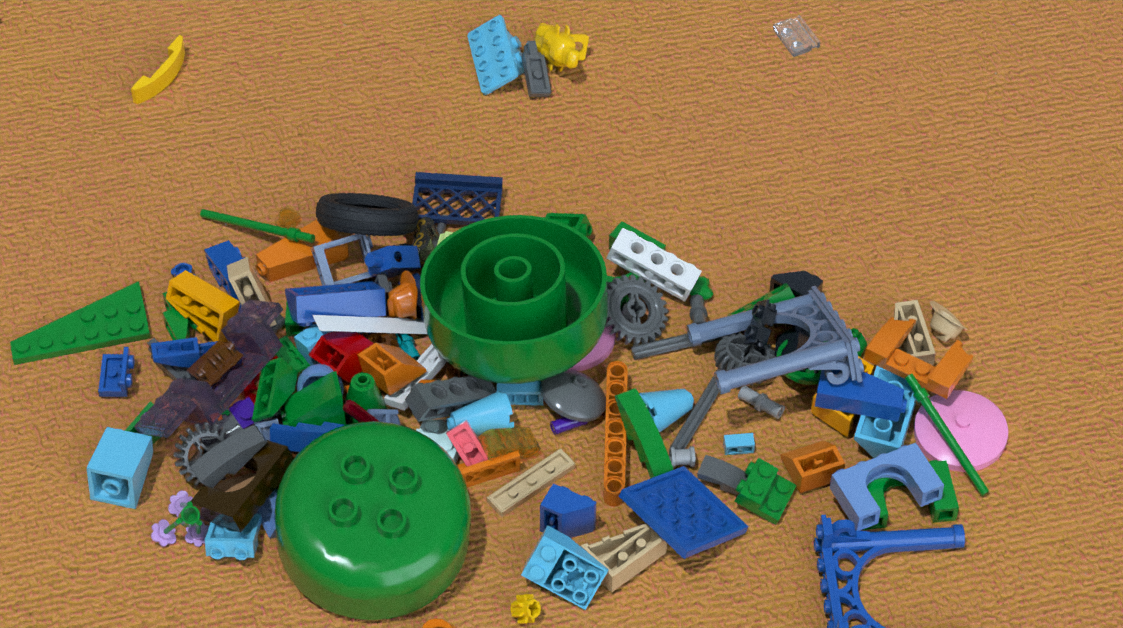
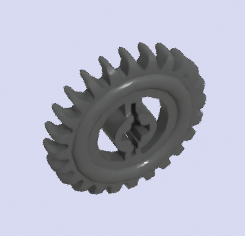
[605,274,669,346]

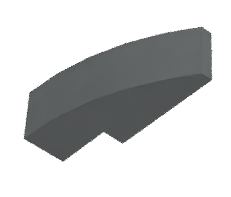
[191,425,267,488]

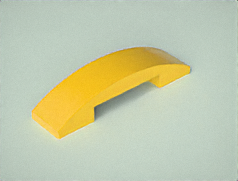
[131,35,185,104]

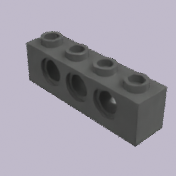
[405,375,497,422]

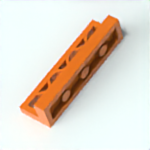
[457,448,520,487]

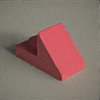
[446,420,491,466]

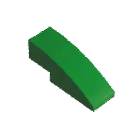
[162,292,190,340]

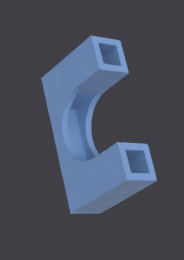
[830,443,944,531]

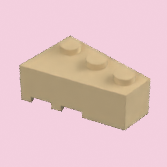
[893,300,936,365]
[580,524,667,593]

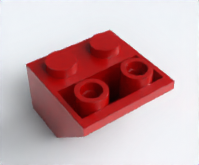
[309,331,374,383]

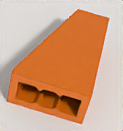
[255,220,349,282]

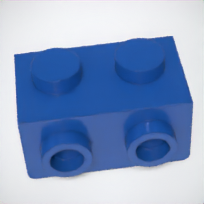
[98,347,135,397]

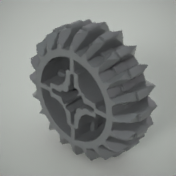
[714,332,775,386]
[173,422,232,486]

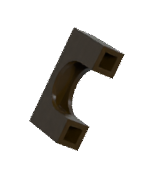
[191,440,294,532]

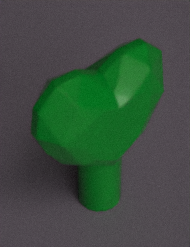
[689,276,714,300]

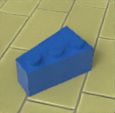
[204,240,246,317]

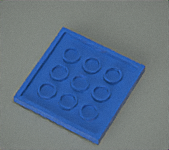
[619,466,749,559]

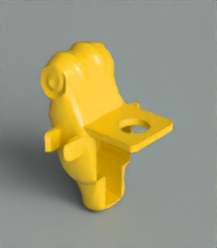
[534,23,589,72]

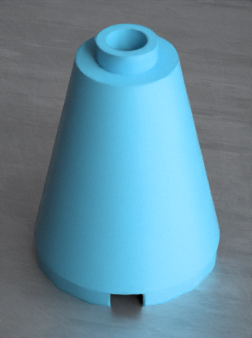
[639,389,694,433]
[447,391,514,437]

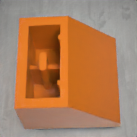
[357,343,427,396]
[780,441,845,493]

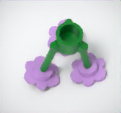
[151,490,209,547]

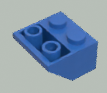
[540,483,596,538]

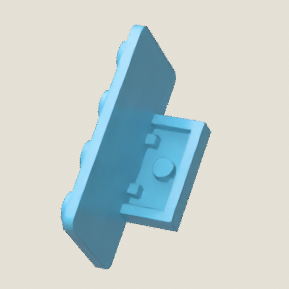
[467,15,524,95]

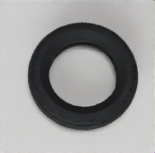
[316,193,418,236]

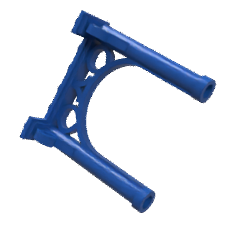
[814,514,965,628]

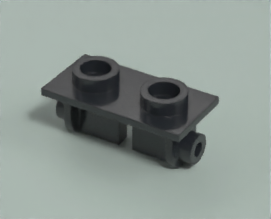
[744,299,777,349]

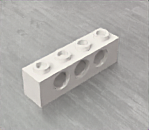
[606,228,702,301]

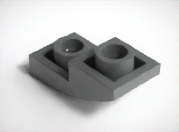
[697,455,747,495]

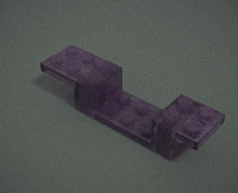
[134,300,283,438]

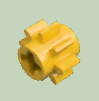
[510,594,541,624]

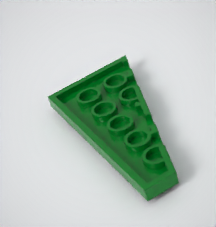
[10,281,151,365]

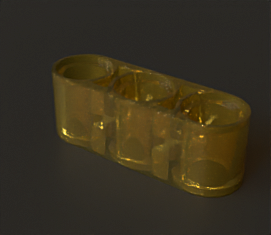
[478,427,541,461]

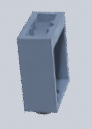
[311,234,373,285]

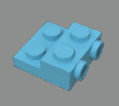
[205,514,262,560]

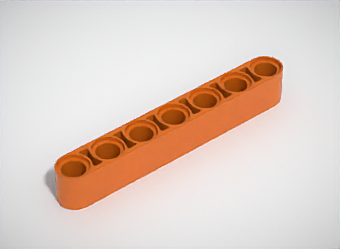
[603,361,628,507]

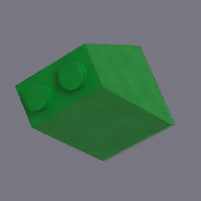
[280,371,346,427]

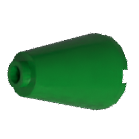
[344,373,388,425]

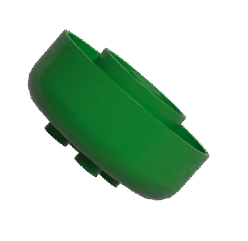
[420,215,608,384]
[275,421,471,620]

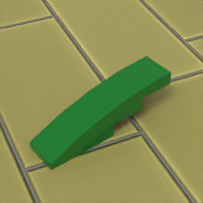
[615,388,674,479]

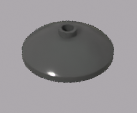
[540,369,606,422]

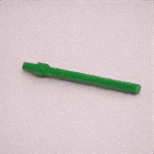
[200,209,315,243]
[905,373,989,496]

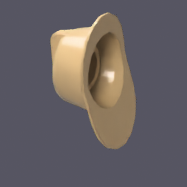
[930,301,967,342]

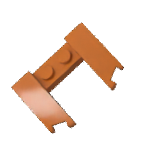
[864,317,974,399]

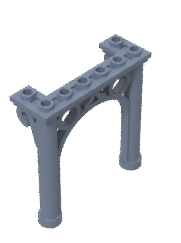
[686,286,864,395]

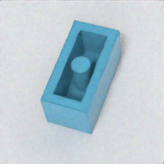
[723,433,755,455]

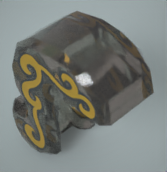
[393,217,439,265]

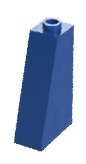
[815,369,907,422]

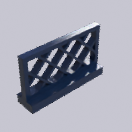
[412,172,503,225]

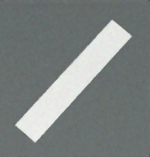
[312,315,427,334]

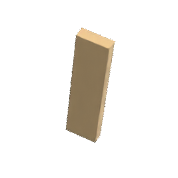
[487,448,576,517]

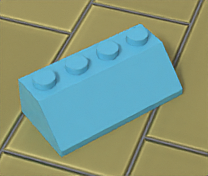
[854,366,916,458]

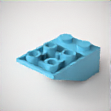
[521,525,609,610]

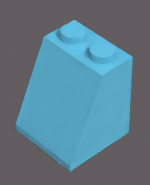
[86,427,153,509]

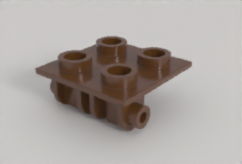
[186,340,244,387]

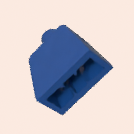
[365,246,421,278]

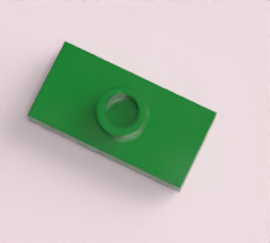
[267,335,310,378]

